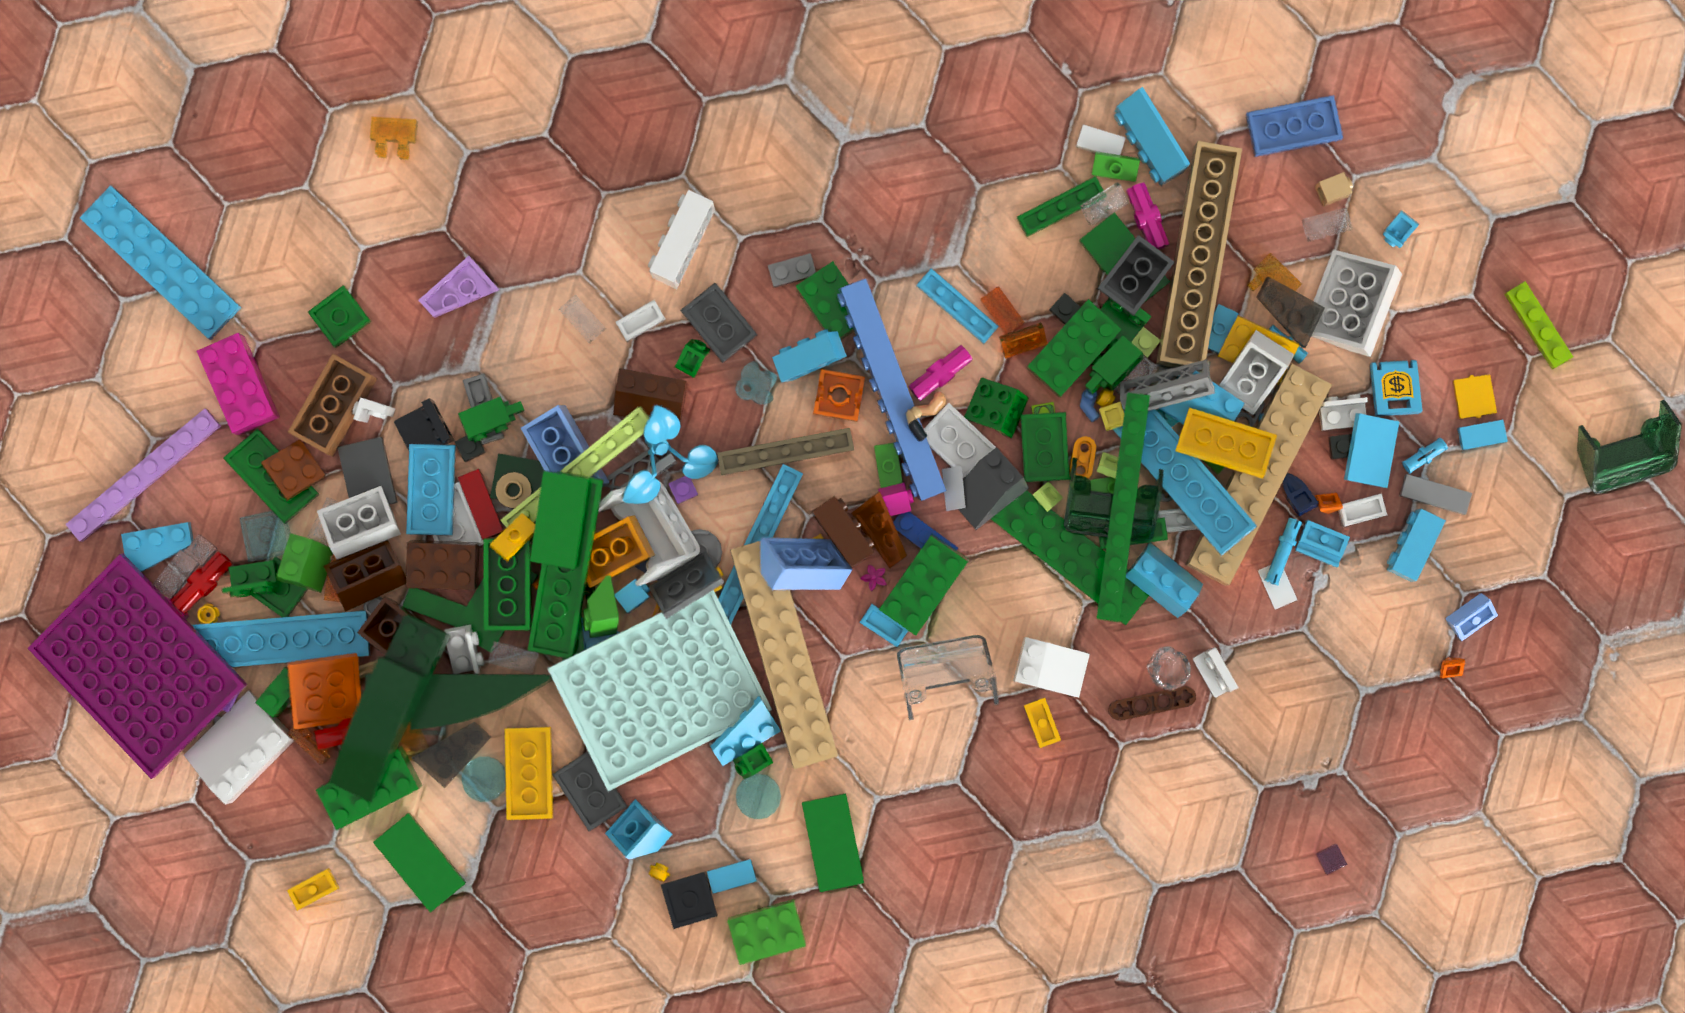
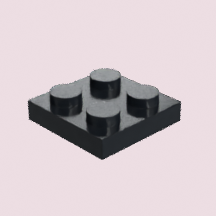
[661,871,718,929]

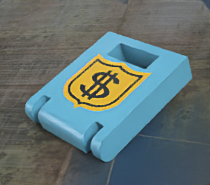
[1370,360,1423,417]

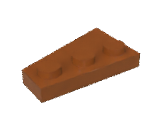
[851,491,907,568]

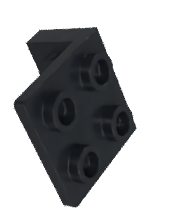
[394,398,455,450]

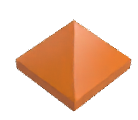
[1315,493,1343,514]
[1439,657,1465,678]

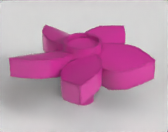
[860,565,887,591]

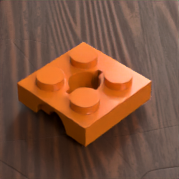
[813,369,865,422]

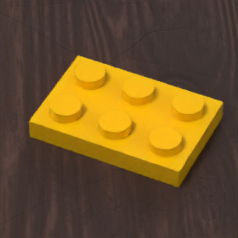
[1218,315,1299,385]

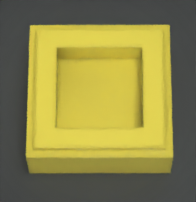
[1099,402,1124,431]

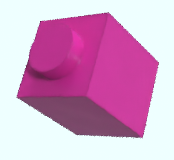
[878,483,914,516]

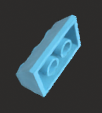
[1159,371,1245,425]
[1126,543,1203,618]

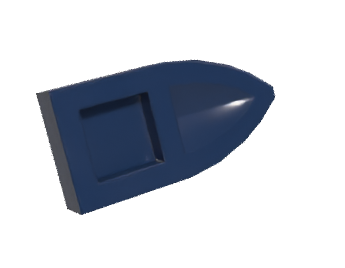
[1283,473,1318,517]

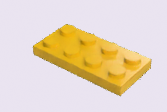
[1175,407,1277,479]
[505,727,553,820]

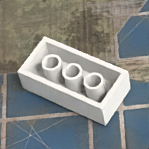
[648,190,715,289]

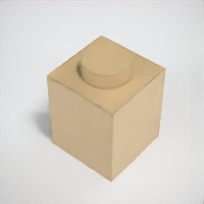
[1315,172,1353,207]

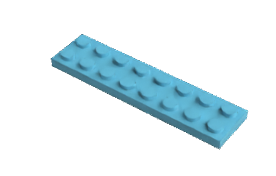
[80,185,242,340]
[1113,405,1257,556]
[192,611,371,667]

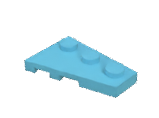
[121,522,194,572]
[711,696,781,766]

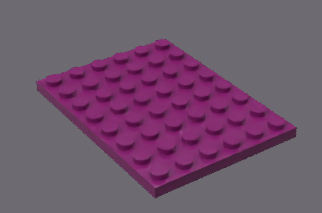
[27,554,248,779]

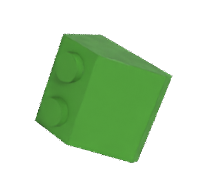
[277,533,333,593]
[583,575,619,638]

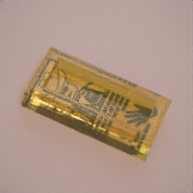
[401,720,431,761]

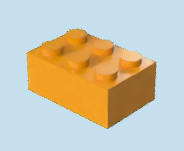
[587,515,655,588]

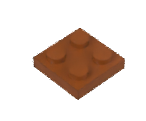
[261,439,325,501]

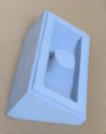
[1446,594,1498,641]

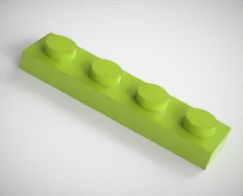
[1504,281,1573,369]

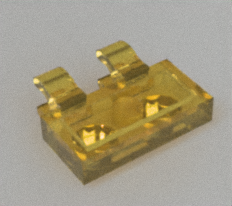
[370,117,418,160]
[1247,253,1302,307]

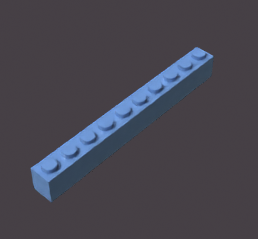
[837,279,946,501]

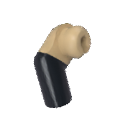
[906,406,927,441]

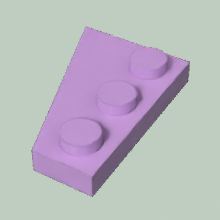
[419,256,499,318]

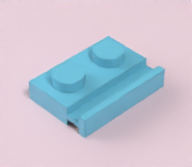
[1294,520,1350,568]

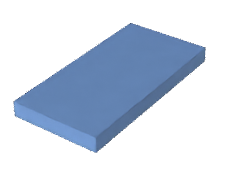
[1246,95,1343,157]

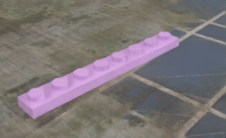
[65,408,221,542]

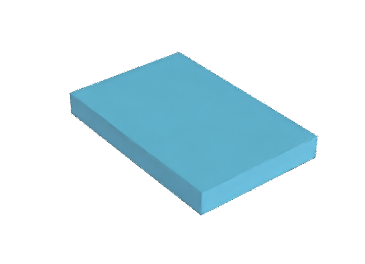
[1344,413,1399,488]

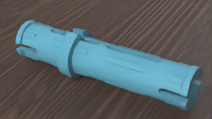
[1264,518,1302,586]

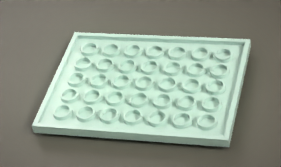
[548,590,772,791]

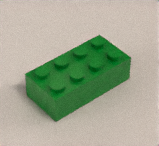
[1027,299,1122,398]
[879,533,969,636]
[484,539,532,630]
[316,745,422,831]

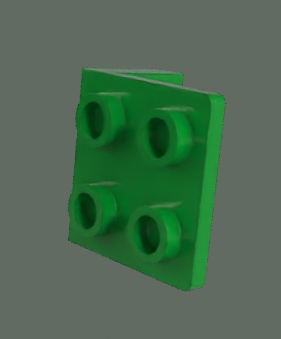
[1100,298,1152,346]
[964,378,1029,438]
[222,560,279,598]

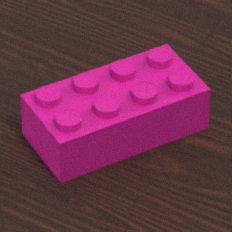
[197,333,280,436]

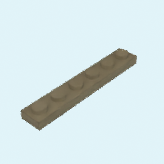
[717,428,854,475]

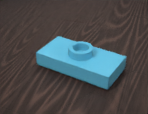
[1208,304,1239,354]

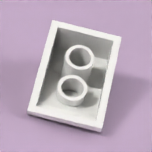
[1219,330,1294,415]
[1013,637,1090,698]

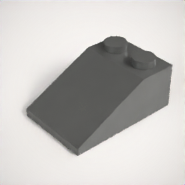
[1097,235,1174,316]
[958,447,1029,530]

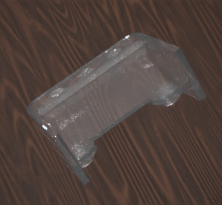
[897,635,999,720]

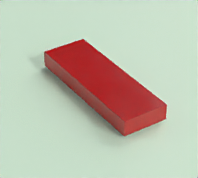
[458,469,504,540]

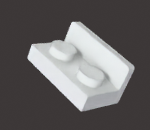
[1319,394,1368,431]
[352,398,396,423]
[444,625,484,674]
[1193,648,1238,697]

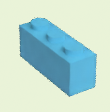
[772,329,847,383]
[1387,509,1446,582]

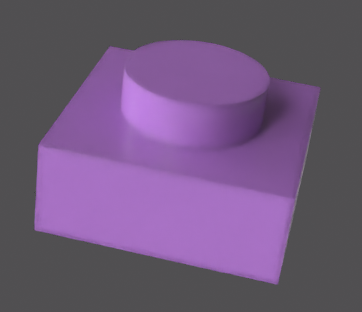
[668,476,698,504]

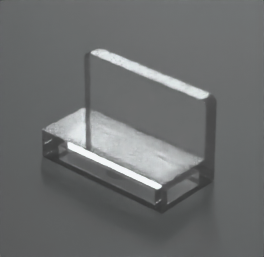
[488,640,539,674]

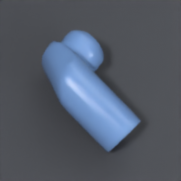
[1080,389,1100,422]

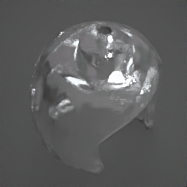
[1147,646,1191,690]

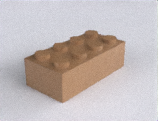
[288,354,377,457]

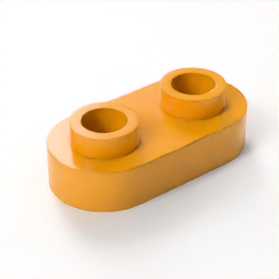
[1069,436,1096,482]

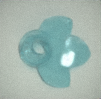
[735,361,777,405]

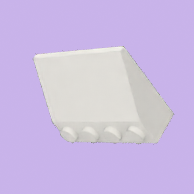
[1302,249,1402,357]
[184,690,297,805]

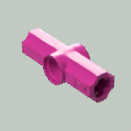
[1126,182,1169,250]
[908,345,973,401]

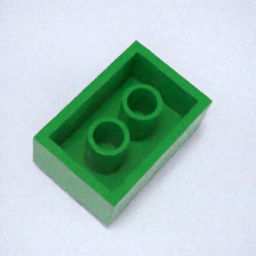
[796,261,854,340]

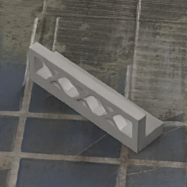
[1120,359,1215,411]
[600,448,678,512]

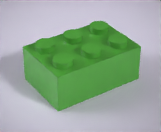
[727,899,806,965]

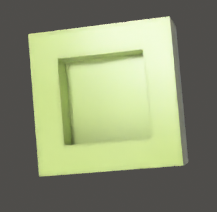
[1131,327,1160,359]
[1097,452,1118,479]
[1033,481,1063,512]

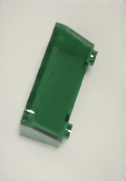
[1577,400,1682,494]
[1064,458,1164,542]

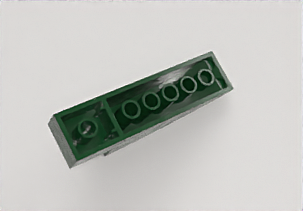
[329,615,451,802]
[365,674,553,730]

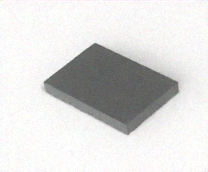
[681,283,758,363]
[337,437,398,505]
[648,551,725,619]
[552,751,628,831]

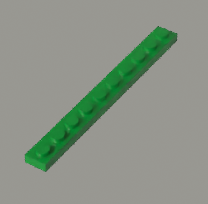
[1097,392,1150,622]

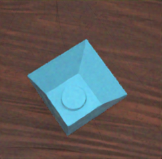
[605,799,672,859]

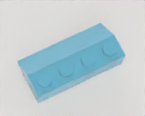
[1114,87,1190,186]

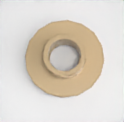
[496,472,532,508]

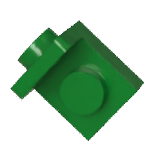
[675,339,710,378]
[733,743,774,779]

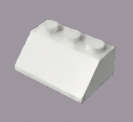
[317,486,401,560]

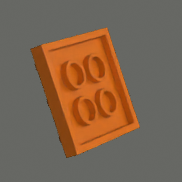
[287,653,361,730]

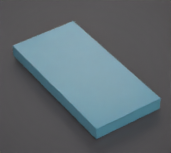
[406,444,456,535]

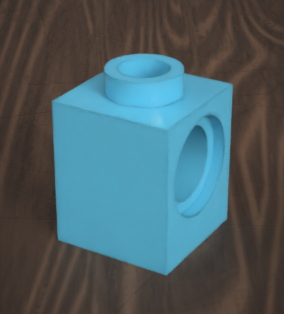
[614,579,650,613]

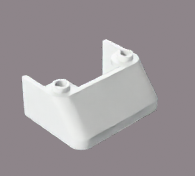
[598,481,700,586]

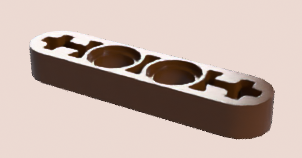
[1108,686,1196,721]

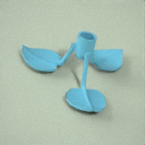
[623,405,719,504]

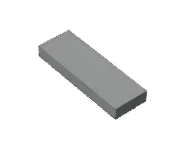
[463,374,504,445]
[1399,474,1472,515]

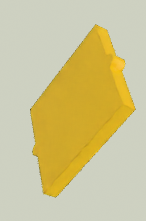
[1453,374,1497,419]

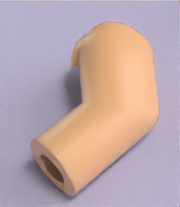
[916,392,946,416]

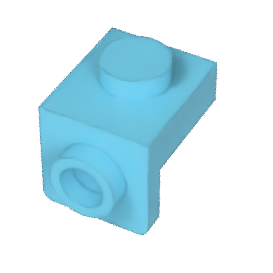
[1383,210,1419,248]

